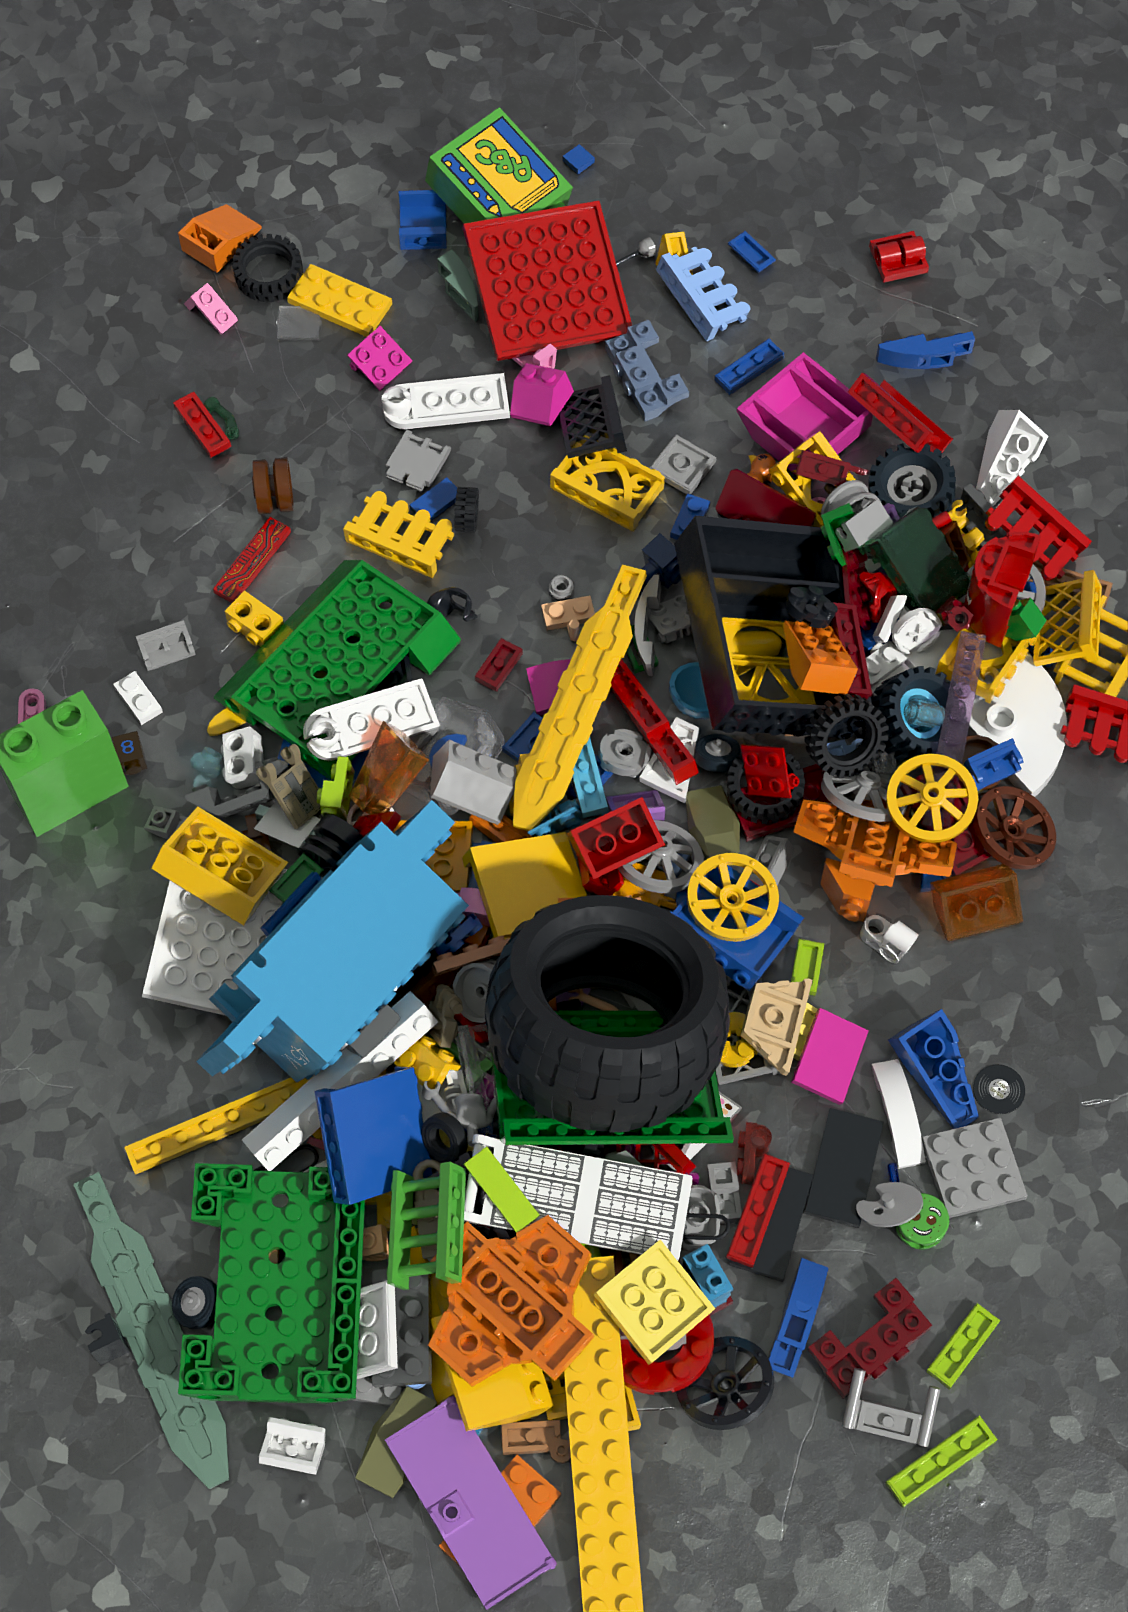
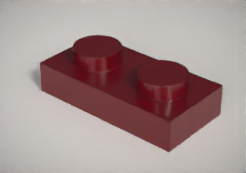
[475,638,523,692]

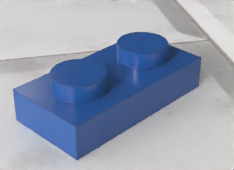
[670,494,710,540]

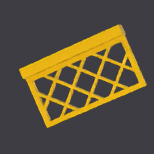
[1033,570,1102,666]

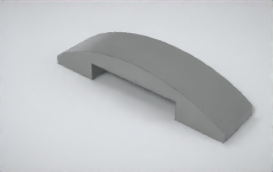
[634,575,662,676]

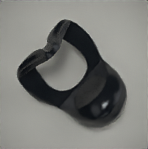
[427,587,478,622]

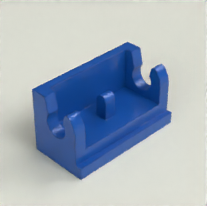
[963,738,1024,791]

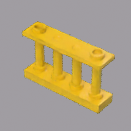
[1053,595,1128,697]

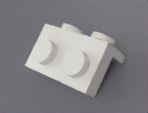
[259,1417,326,1475]

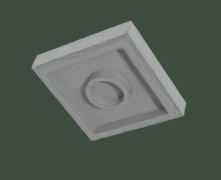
[649,435,716,494]

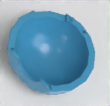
[669,662,710,720]

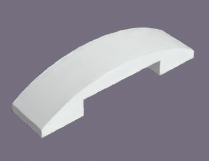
[871,1059,926,1169]

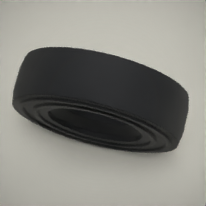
[421,1112,468,1163]

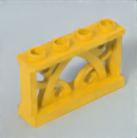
[768,431,856,541]
[550,435,665,532]
[935,626,1040,704]

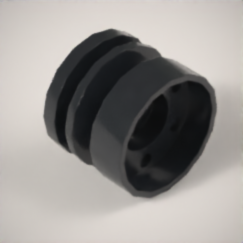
[297,814,363,877]

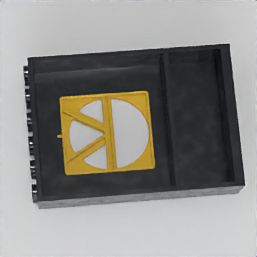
[674,515,872,739]

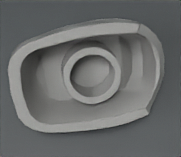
[683,1185,720,1246]

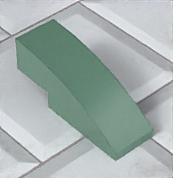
[437,249,479,322]

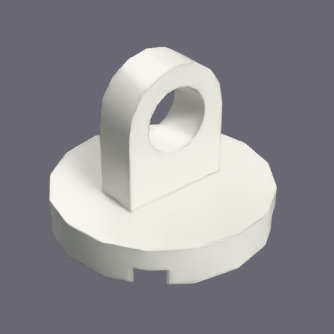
[892,605,942,654]

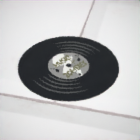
[973,1064,1025,1114]

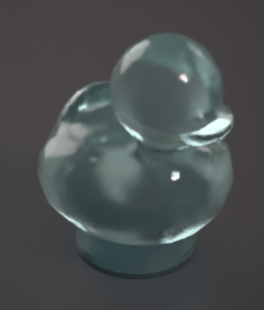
[190,747,223,787]

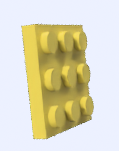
[593,1240,715,1365]

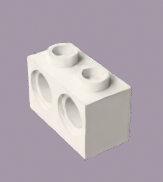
[221,726,264,790]

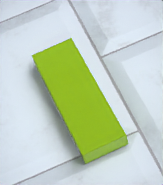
[464,1146,540,1233]
[926,1303,1000,1390]

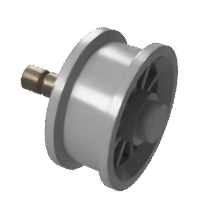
[821,480,878,520]

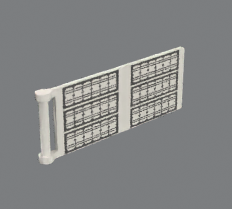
[464,1134,693,1261]

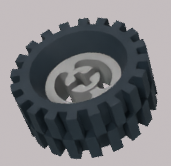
[868,443,956,535]

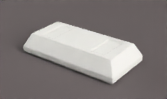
[873,595,907,643]

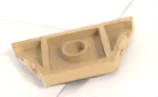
[741,979,812,1076]

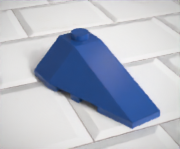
[888,1009,979,1129]

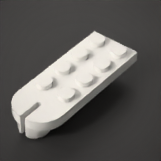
[382,373,510,429]
[303,678,440,761]

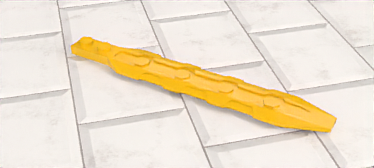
[513,564,647,831]

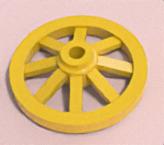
[886,754,978,843]
[687,853,779,942]

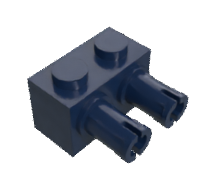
[639,533,681,596]

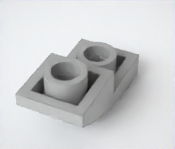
[144,806,188,839]

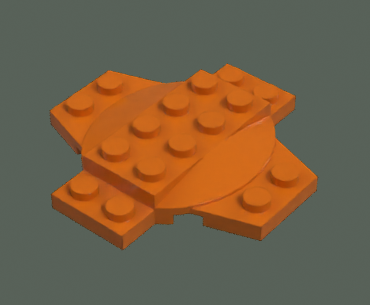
[794,797,957,887]
[428,1215,595,1387]

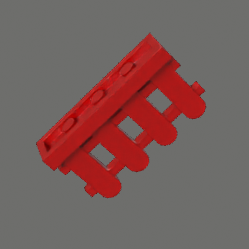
[985,476,1092,581]
[1060,684,1128,763]

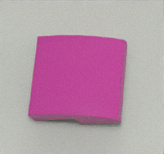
[526,659,571,716]

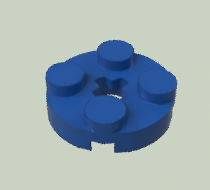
[433,913,483,956]

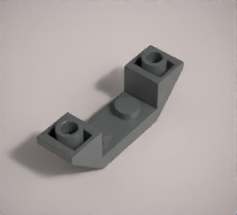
[185,758,289,818]

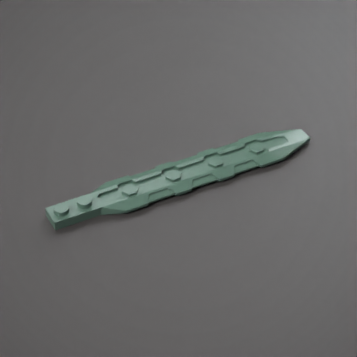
[73,1172,229,1489]

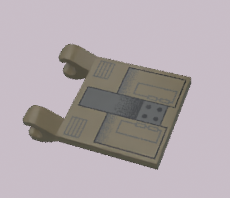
[256,744,321,829]

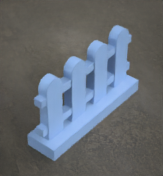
[656,247,750,342]

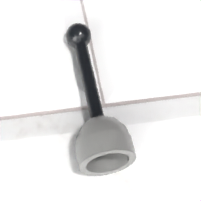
[616,237,657,266]

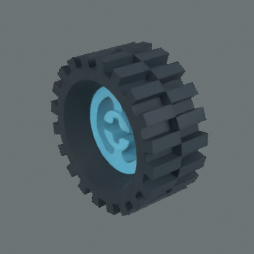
[871,666,967,762]

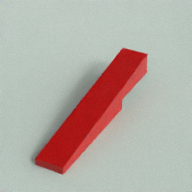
[610,659,699,785]

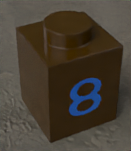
[112,731,147,775]

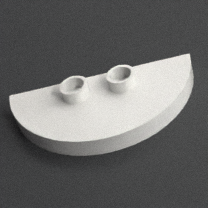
[902,629,1067,797]

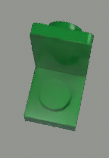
[821,503,856,566]

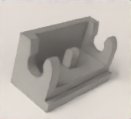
[836,498,893,552]
[135,620,196,671]

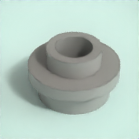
[549,575,574,600]

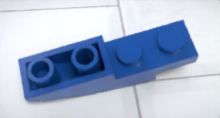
[876,331,975,369]
[768,1258,828,1378]

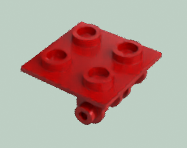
[741,744,799,798]

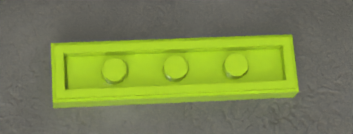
[885,1415,997,1507]

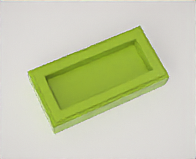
[791,939,825,996]

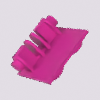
[347,326,412,391]

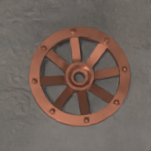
[973,786,1056,870]

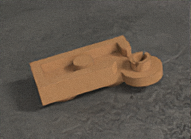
[502,1420,571,1464]

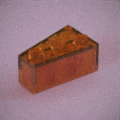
[349,721,429,815]

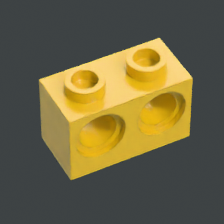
[225,590,284,647]

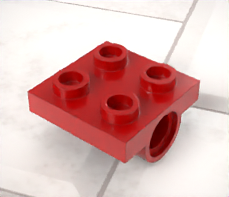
[869,231,929,283]

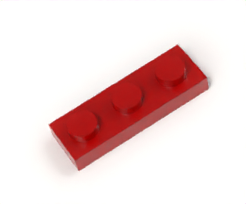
[173,391,231,458]

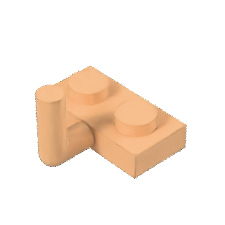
[541,596,595,642]

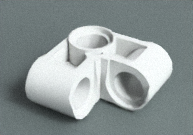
[860,915,919,964]

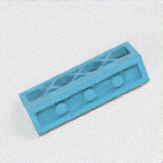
[573,737,609,818]

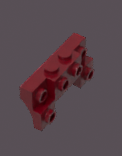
[808,1278,932,1399]

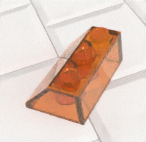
[930,864,1023,942]

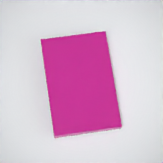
[791,1008,869,1105]

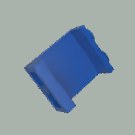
[399,190,447,250]

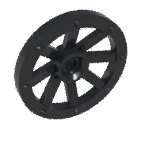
[676,1336,774,1430]

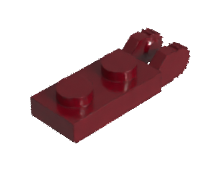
[795,450,868,486]

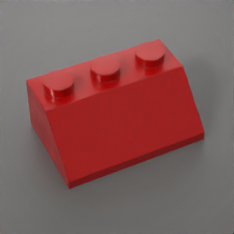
[567,797,665,880]

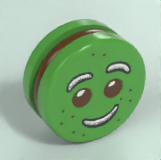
[895,1193,949,1250]

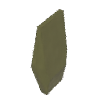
[686,785,740,859]
[355,1386,437,1498]

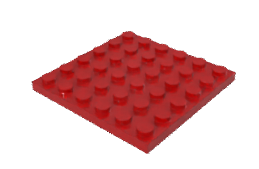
[462,201,633,361]

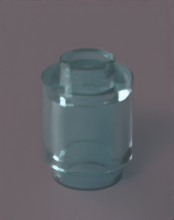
[904,698,945,728]

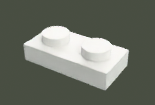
[113,671,163,725]

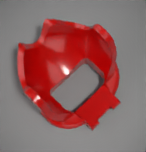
[859,572,897,623]

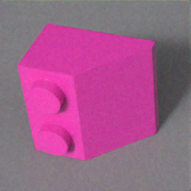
[510,363,574,426]

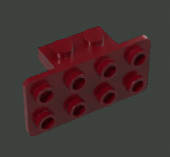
[716,469,816,527]
[840,531,872,631]

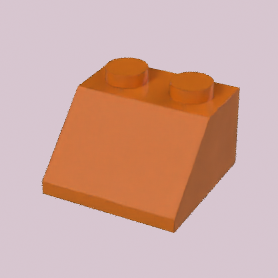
[820,858,875,922]

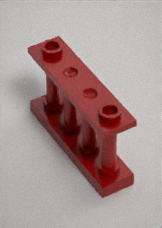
[848,373,953,453]

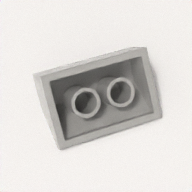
[430,740,516,825]

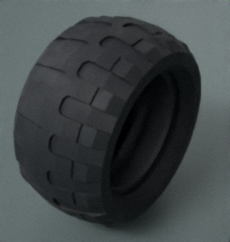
[485,895,730,1132]

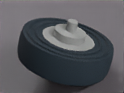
[694,734,741,772]
[172,1276,217,1329]

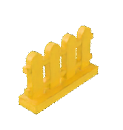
[343,491,454,578]

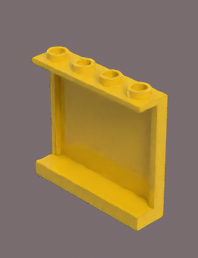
[462,832,587,944]

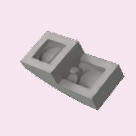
[707,1162,742,1224]

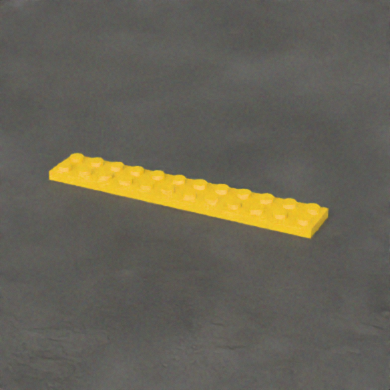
[564,1256,644,1612]

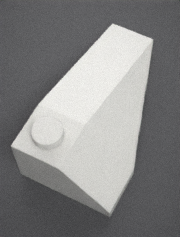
[976,410,1048,507]

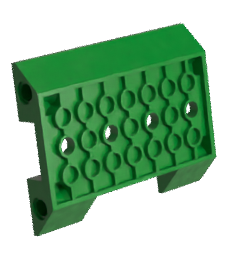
[214,560,461,781]
[178,1163,365,1403]

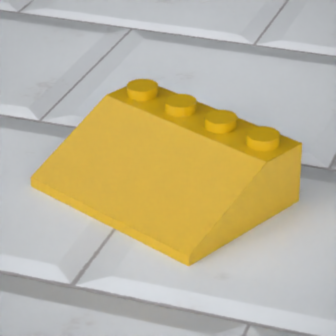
[151,807,288,926]
[431,1315,554,1432]

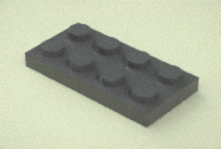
[372,1269,432,1388]

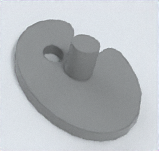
[856,1182,923,1227]

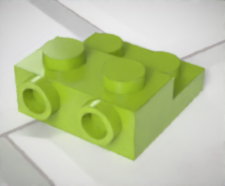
[317,756,355,821]

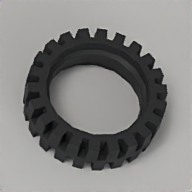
[233,234,303,302]
[727,745,805,824]

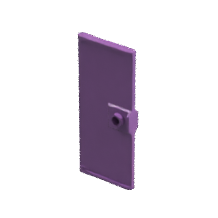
[385,1395,557,1610]

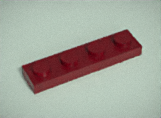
[831,602,872,699]

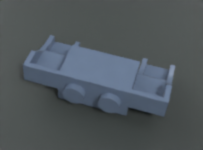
[605,320,689,421]

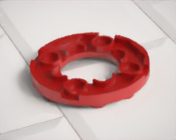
[621,1315,714,1395]

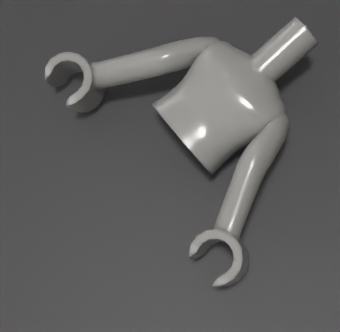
[422,1081,497,1147]

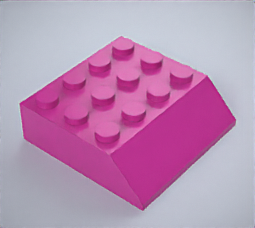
[736,352,873,475]

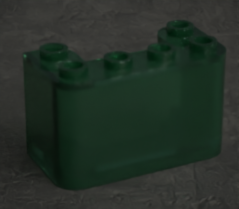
[858,506,971,612]

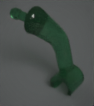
[203,397,239,440]

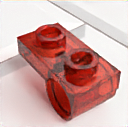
[737,1122,772,1185]

